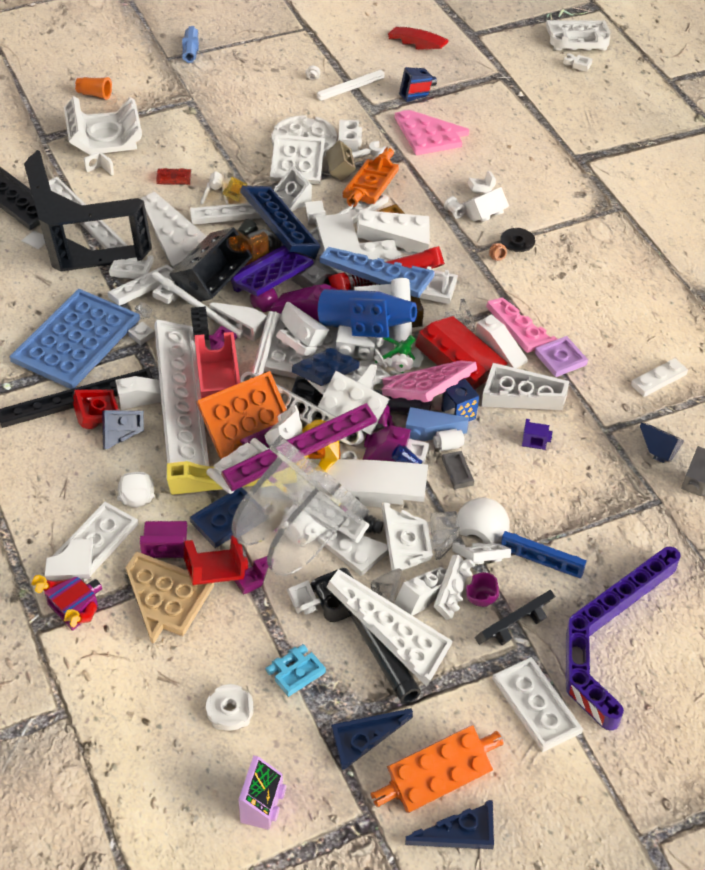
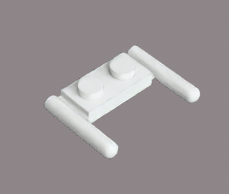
[206,438,269,494]

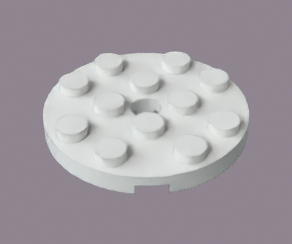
[271,115,337,156]

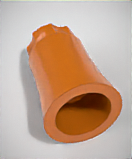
[75,77,112,100]

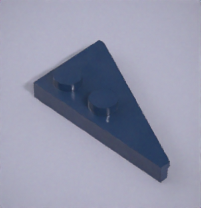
[331,708,413,770]
[405,800,494,849]

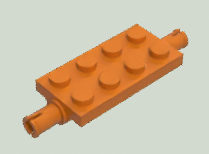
[343,147,399,207]
[371,725,504,813]

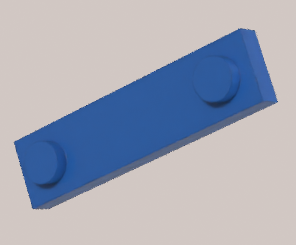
[501,531,587,578]

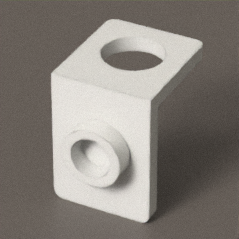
[84,151,114,176]
[306,201,326,224]

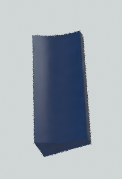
[240,186,321,260]

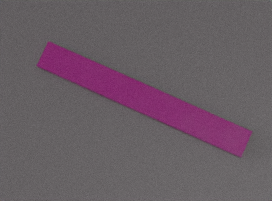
[221,403,377,491]

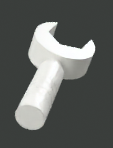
[352,141,386,159]

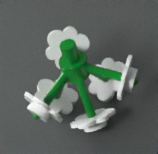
[374,335,424,375]

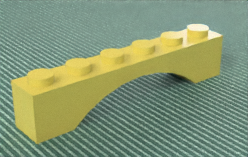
[167,461,295,495]

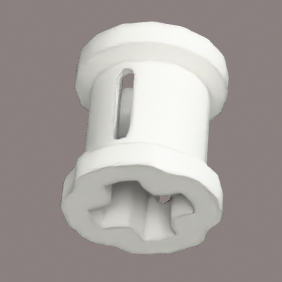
[444,196,466,218]

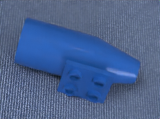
[318,289,417,338]

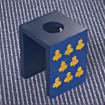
[441,379,479,421]

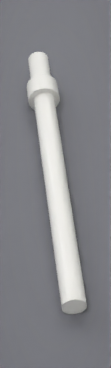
[152,271,244,339]

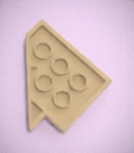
[126,551,214,643]

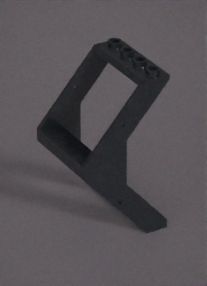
[24,150,152,271]

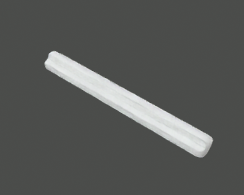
[317,70,385,101]
[251,311,278,378]

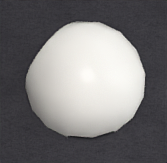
[455,497,509,544]

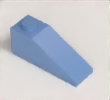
[406,407,469,441]

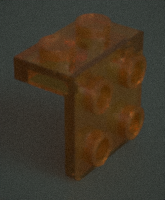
[229,230,269,267]

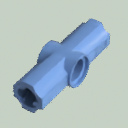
[182,26,199,63]

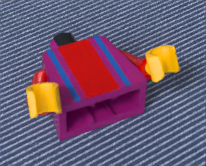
[31,575,102,631]

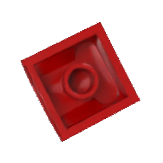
[73,390,119,429]

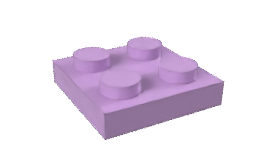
[535,336,588,377]

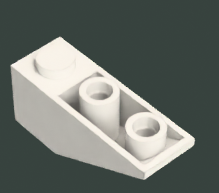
[394,567,447,616]

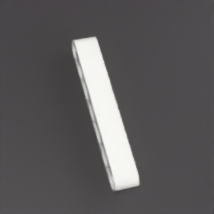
[240,372,364,445]

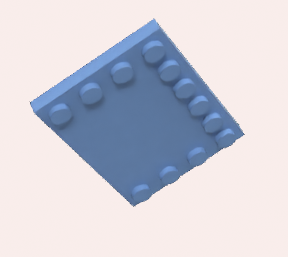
[9,289,140,389]

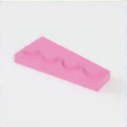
[486,298,557,353]

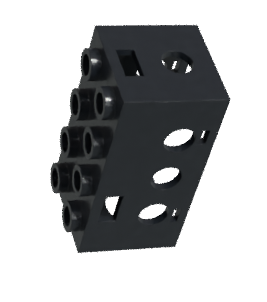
[169,227,253,304]

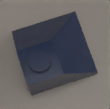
[640,422,684,463]

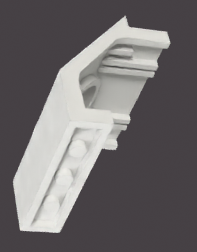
[64,96,142,155]

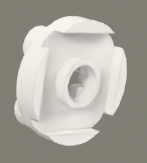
[206,684,253,731]

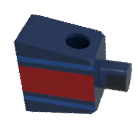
[399,67,437,102]

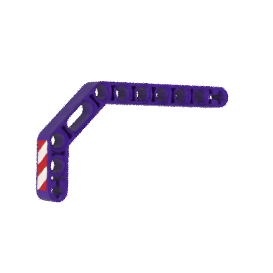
[566,547,681,731]

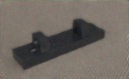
[474,589,556,645]

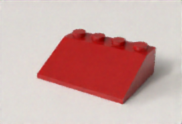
[415,316,508,390]

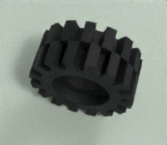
[191,306,209,341]

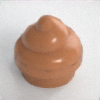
[489,243,507,261]

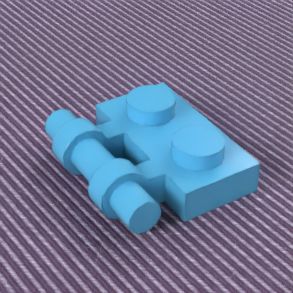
[265,644,326,697]

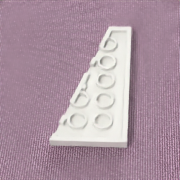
[327,569,453,687]

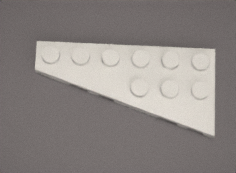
[140,191,207,269]

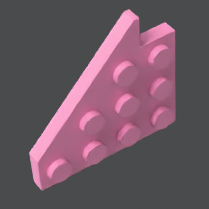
[395,110,469,155]
[381,360,477,402]

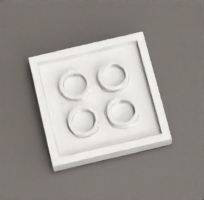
[270,135,325,184]

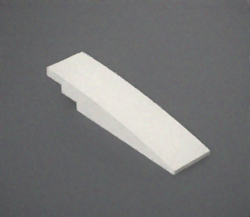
[258,459,428,508]

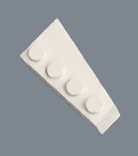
[357,210,430,253]
[482,363,569,410]

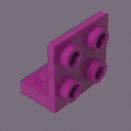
[140,521,188,558]

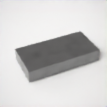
[442,451,474,489]

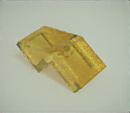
[223,177,248,202]

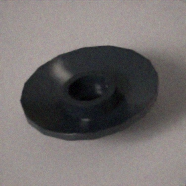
[500,228,535,252]

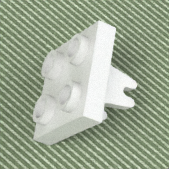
[419,266,458,304]

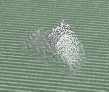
[371,568,402,605]

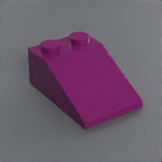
[271,284,336,322]

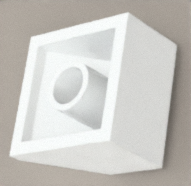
[462,187,509,222]

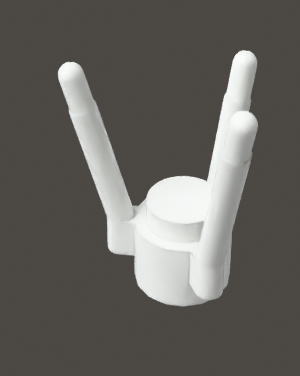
[200,171,230,205]

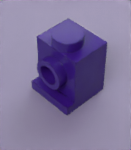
[522,419,553,450]

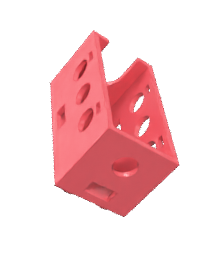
[194,332,240,399]

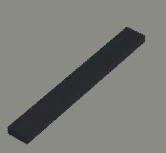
[0,368,153,428]

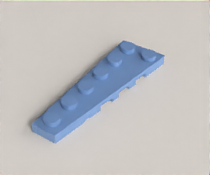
[320,247,435,298]

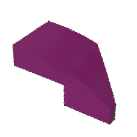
[209,326,237,350]
[234,555,271,595]

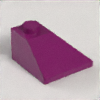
[362,425,411,462]

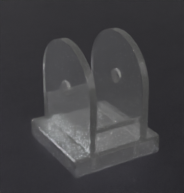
[232,435,369,576]

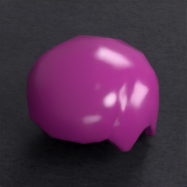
[249,287,278,312]
[466,572,499,607]

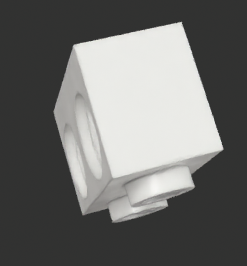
[338,120,362,152]

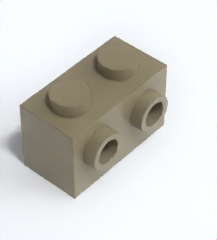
[326,140,356,181]

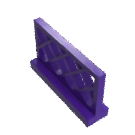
[231,245,314,296]

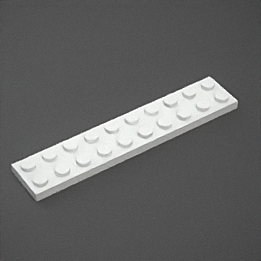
[154,319,209,466]

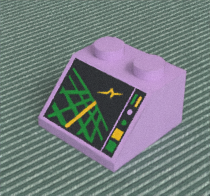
[239,755,286,830]

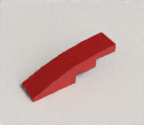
[388,27,449,50]

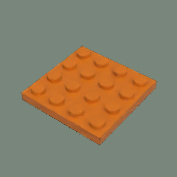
[196,371,287,460]

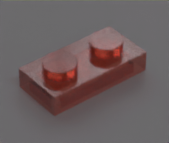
[156,168,192,185]

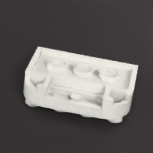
[546,20,611,50]

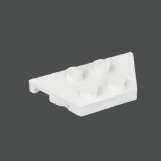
[382,502,433,573]

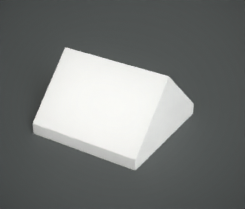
[274,165,312,211]

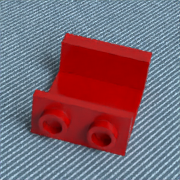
[183,535,248,585]

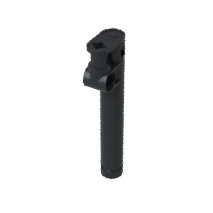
[291,376,432,417]
[310,568,421,704]

